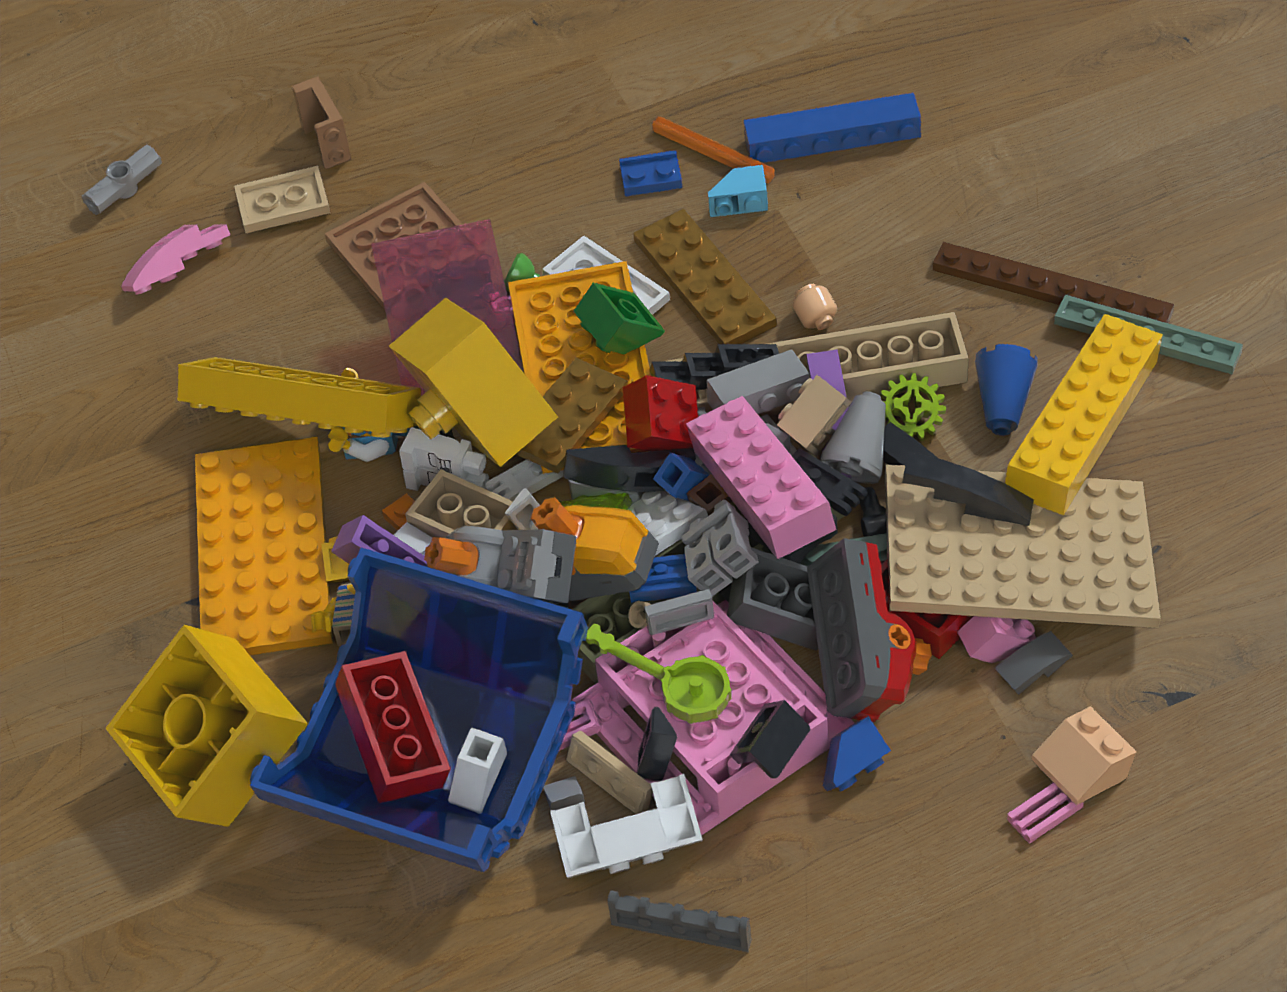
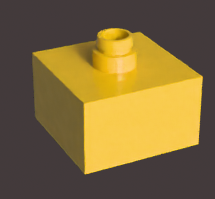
[389,297,558,467]
[105,625,308,827]

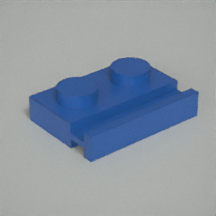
[619,150,682,197]
[629,554,697,603]

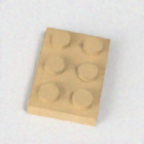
[234,166,330,233]

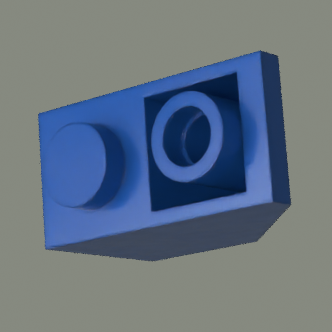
[823,716,891,792]

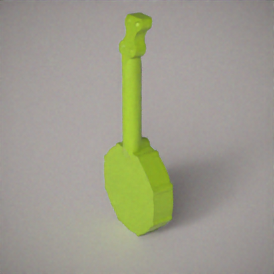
[586,624,732,724]

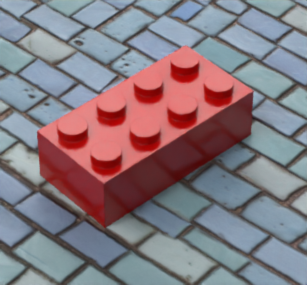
[335,651,451,803]

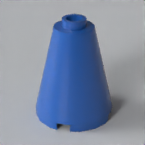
[975,344,1038,436]

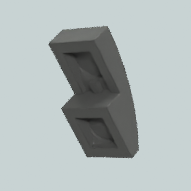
[995,631,1073,695]

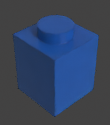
[653,453,710,501]

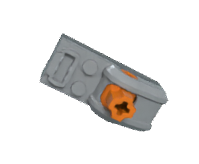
[424,526,577,603]

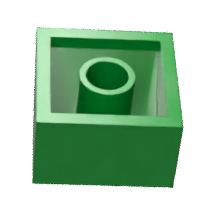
[574,283,665,354]

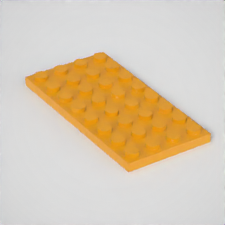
[508,261,651,474]
[195,437,333,655]

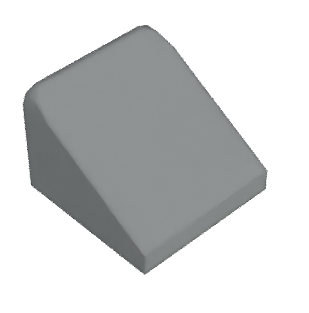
[543,776,585,811]

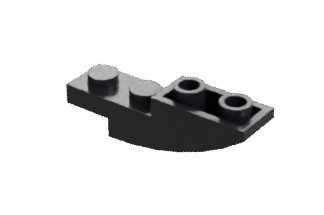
[563,445,696,492]

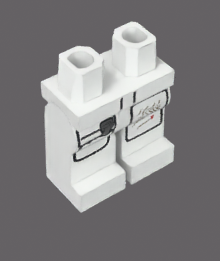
[399,427,489,491]

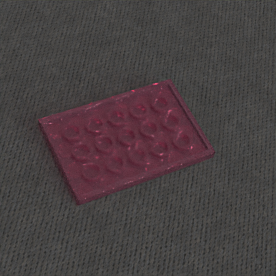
[371,219,525,396]

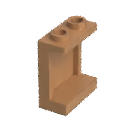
[292,77,351,168]

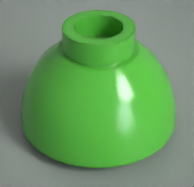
[502,253,540,292]

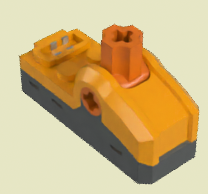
[530,497,659,604]

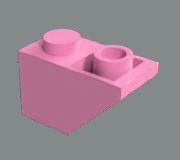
[957,616,1036,663]

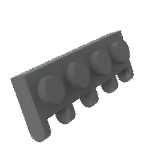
[608,891,752,952]

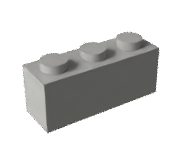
[707,349,809,414]

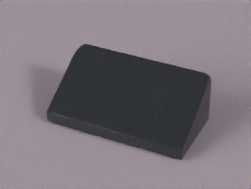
[637,707,677,781]

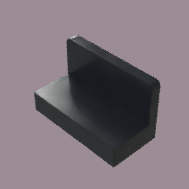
[729,700,810,779]

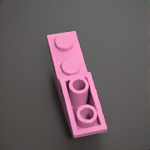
[121,224,230,295]

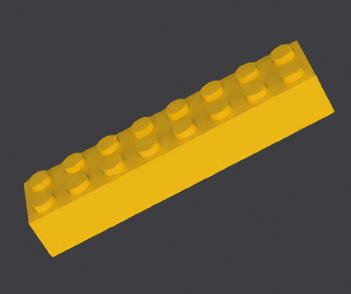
[1005,314,1163,516]
[177,357,421,438]

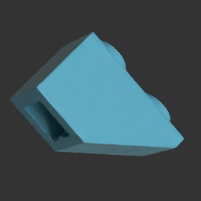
[708,165,768,217]

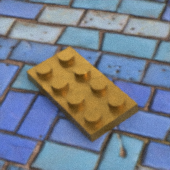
[516,358,628,474]

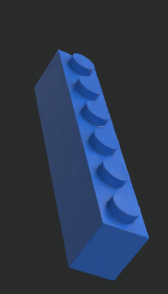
[743,93,921,163]

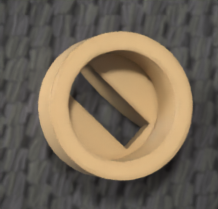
[628,601,652,629]

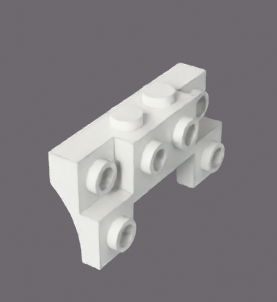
[550,774,703,878]

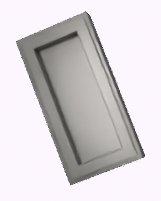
[644,589,714,635]

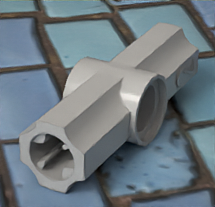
[81,145,162,215]

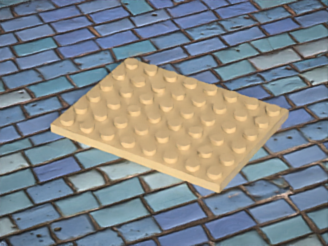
[885,465,1161,628]

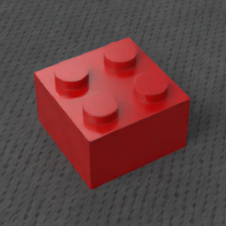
[622,375,698,451]

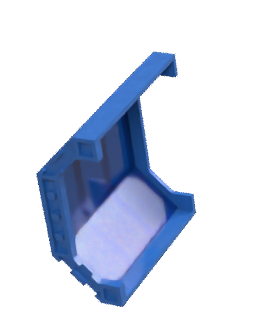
[250,547,588,872]

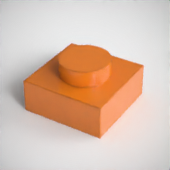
[382,493,415,531]

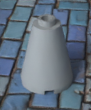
[820,391,886,484]

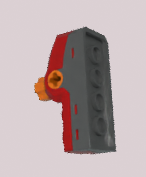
[807,538,932,722]

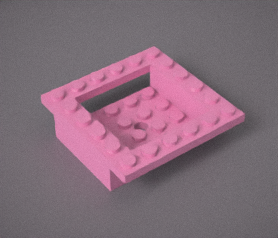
[571,600,854,836]

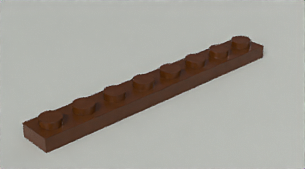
[933,242,1174,323]

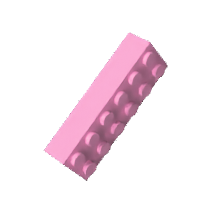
[686,396,836,559]

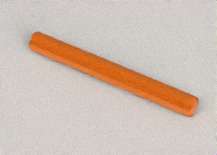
[652,116,775,184]

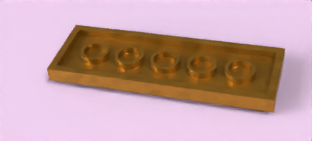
[633,208,777,344]

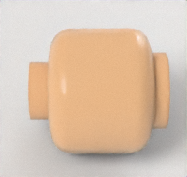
[793,284,838,330]

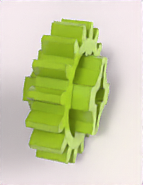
[880,373,946,441]

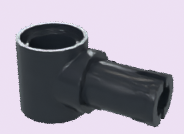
[859,487,887,537]

